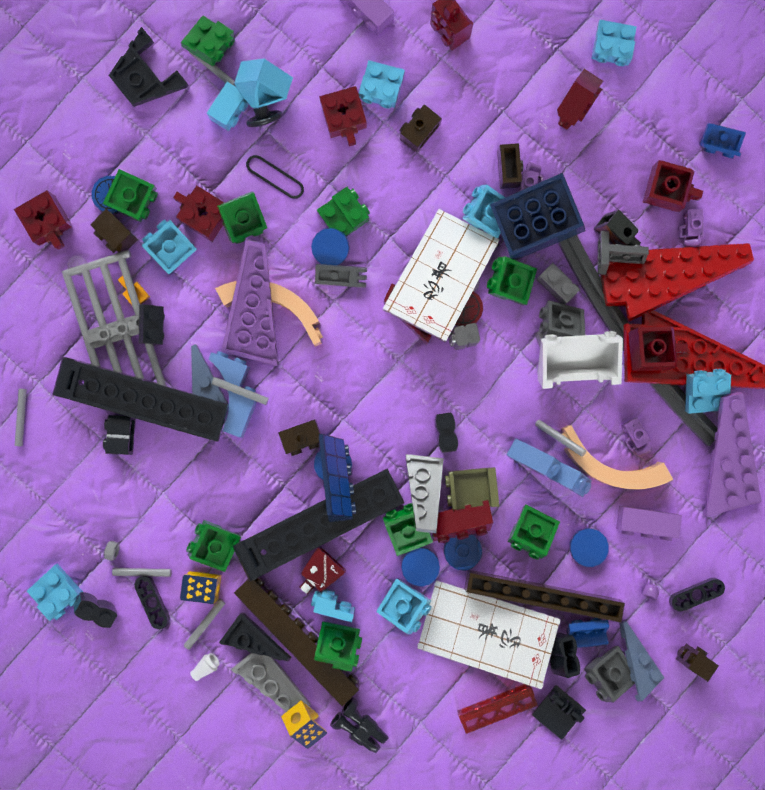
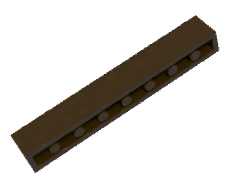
[464,570,625,623]
[234,577,360,706]

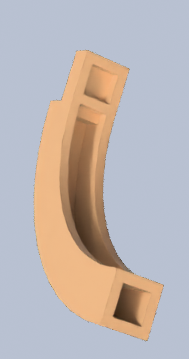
[215,281,323,347]
[561,425,673,489]

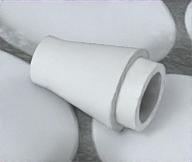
[190,653,220,681]

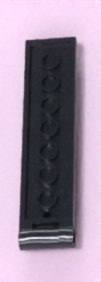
[52,357,229,442]
[232,468,405,581]

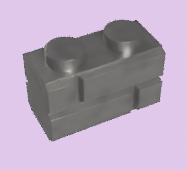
[536,263,580,304]
[448,323,480,350]

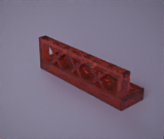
[457,683,538,734]

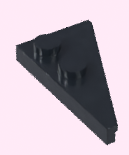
[219,613,292,662]

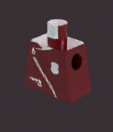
[299,546,346,594]

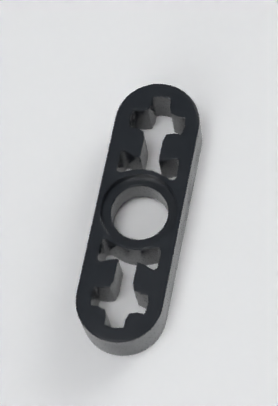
[134,576,170,629]
[669,578,725,612]

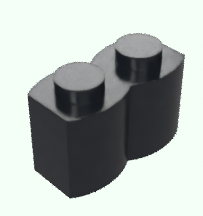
[435,412,458,453]
[103,415,135,455]
[73,592,117,628]
[550,632,580,678]

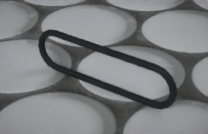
[246,155,304,199]

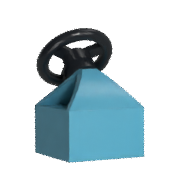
[234,59,293,127]

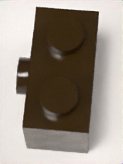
[399,104,442,153]
[497,143,523,189]
[90,209,138,253]
[278,419,321,456]
[676,643,719,682]

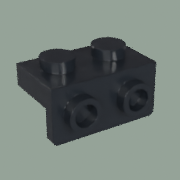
[139,304,165,346]

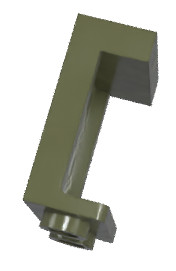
[445,467,499,510]

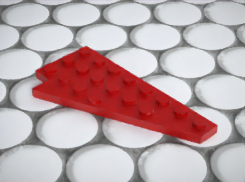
[597,243,754,321]
[623,310,765,389]

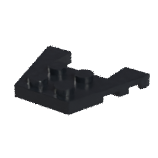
[108,27,189,107]

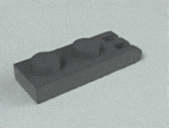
[315,264,367,288]

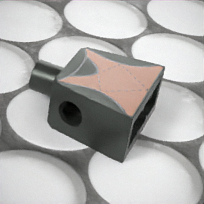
[594,210,641,246]

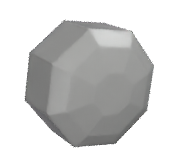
[104,541,120,561]

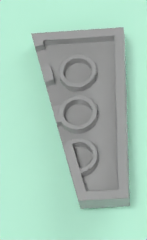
[405,454,444,533]
[231,653,311,712]

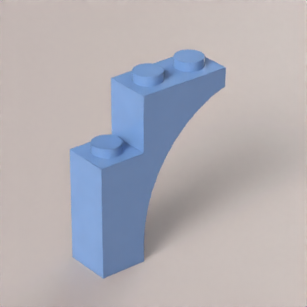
[209,351,257,438]
[507,438,592,497]

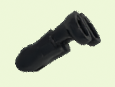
[330,697,389,753]

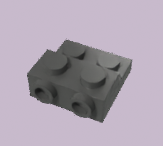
[539,300,585,338]
[584,646,635,703]

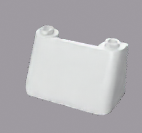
[538,331,623,389]

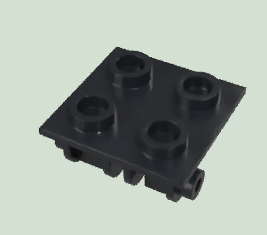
[532,685,586,740]

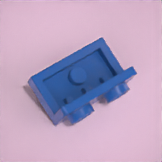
[700,123,746,159]
[566,618,609,648]

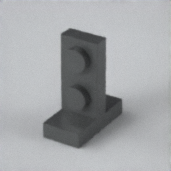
[598,231,649,275]

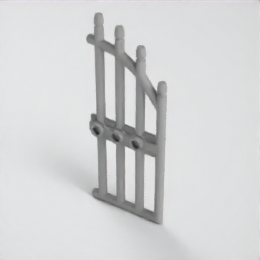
[62,250,166,386]

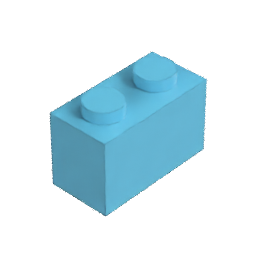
[207,82,249,131]

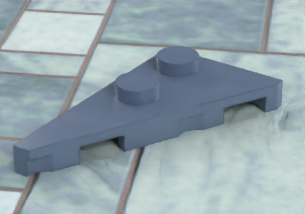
[191,344,228,403]
[620,621,664,701]

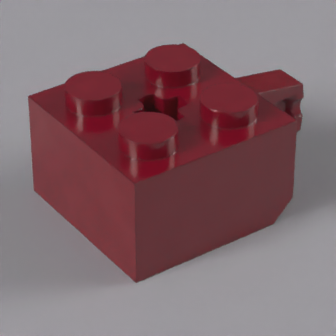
[430,0,473,51]
[557,69,603,130]
[319,86,367,147]
[643,160,703,212]
[173,185,224,242]
[14,190,72,250]
[628,327,688,371]

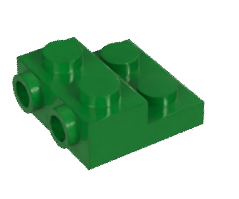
[181,16,235,67]
[103,169,158,222]
[317,187,370,237]
[217,192,267,244]
[487,256,537,305]
[383,503,433,556]
[507,504,560,560]
[186,520,241,572]
[314,621,362,672]

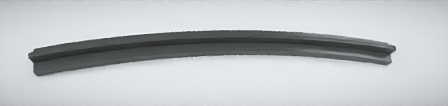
[558,235,718,446]

